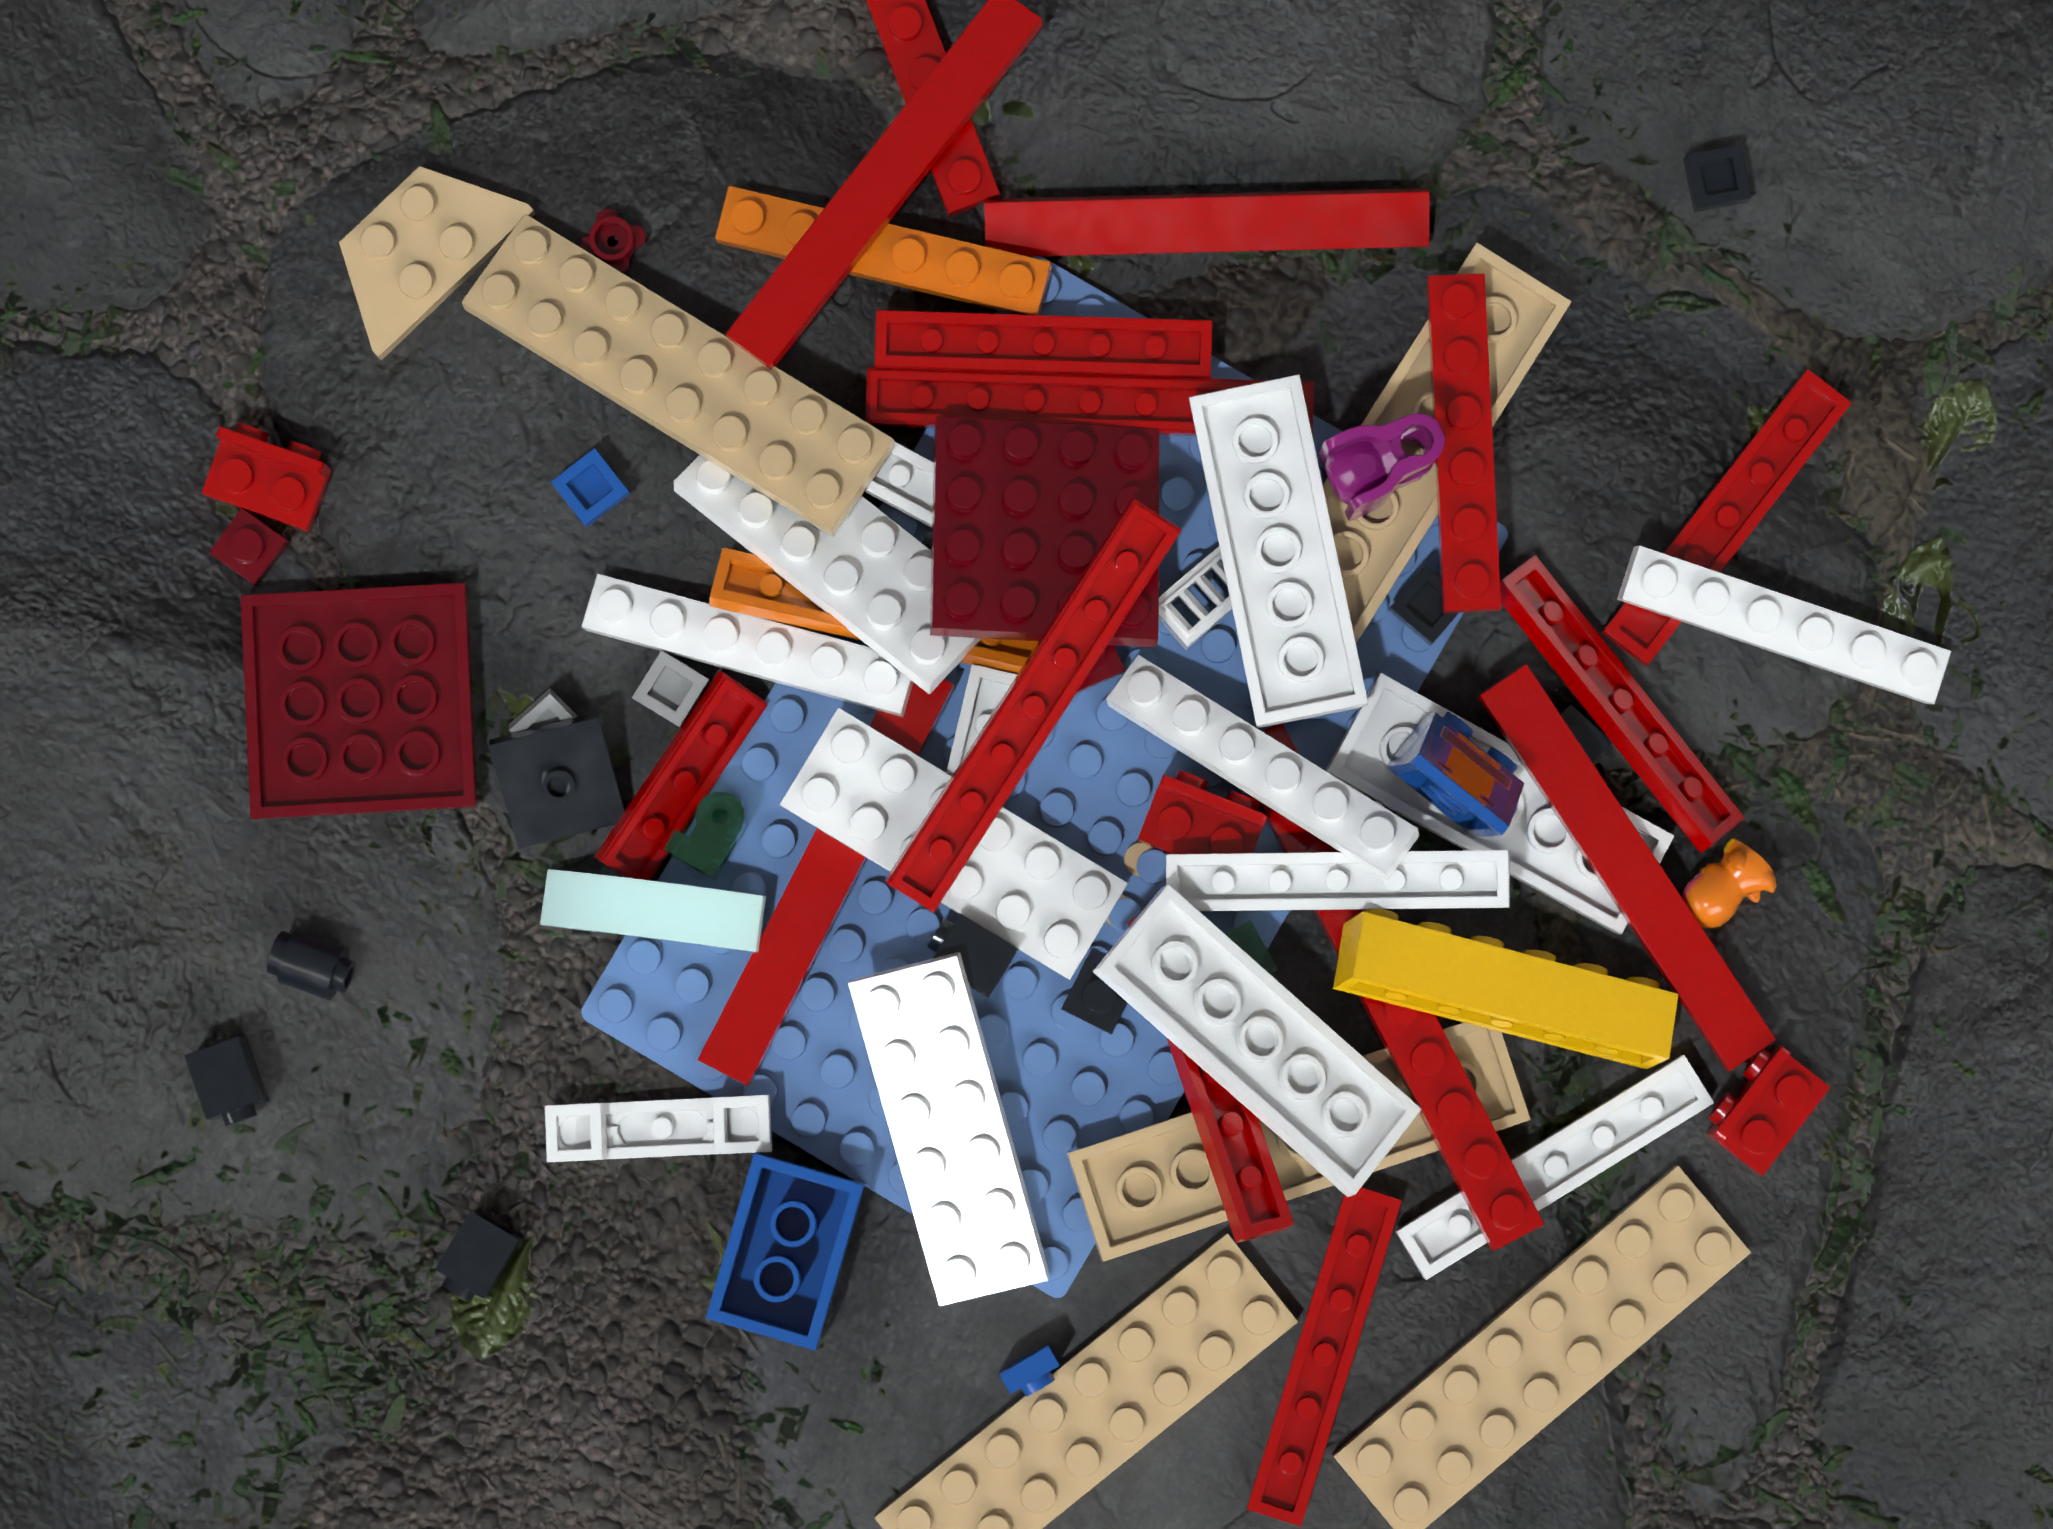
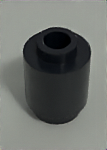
[267,930,356,1000]

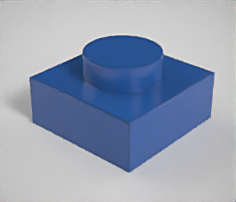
[551,448,631,528]
[999,1343,1060,1397]

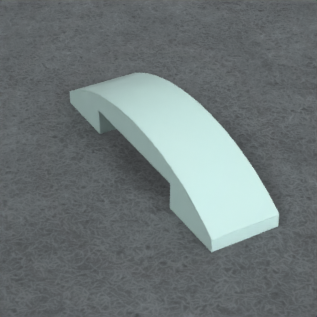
[540,869,766,952]

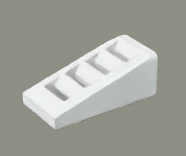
[1159,547,1232,650]

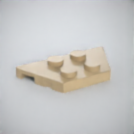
[339,166,535,360]

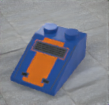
[1386,711,1524,837]

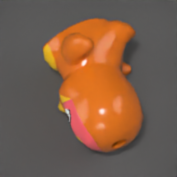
[1682,838,1776,928]

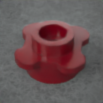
[580,209,646,273]

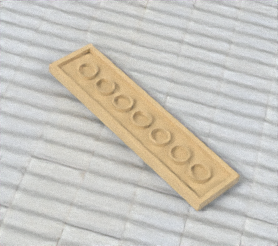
[462,214,895,537]
[1323,243,1572,643]
[1066,1022,1531,1262]
[1332,1165,1751,1529]
[874,1233,1298,1529]

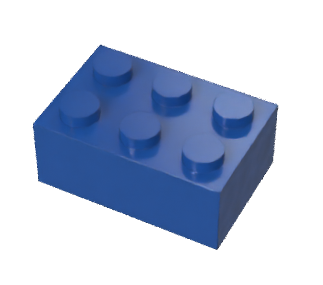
[705,1152,865,1350]

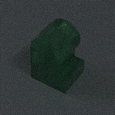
[664,791,747,881]

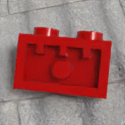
[201,423,332,533]
[1137,770,1268,854]
[1706,1045,1831,1176]

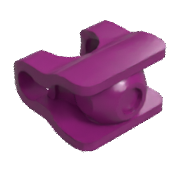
[1319,413,1445,521]

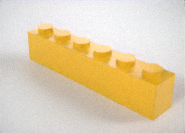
[1333,908,1678,1069]

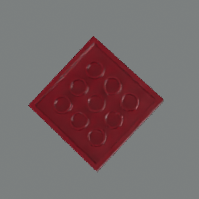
[930,416,1159,647]
[240,583,478,820]

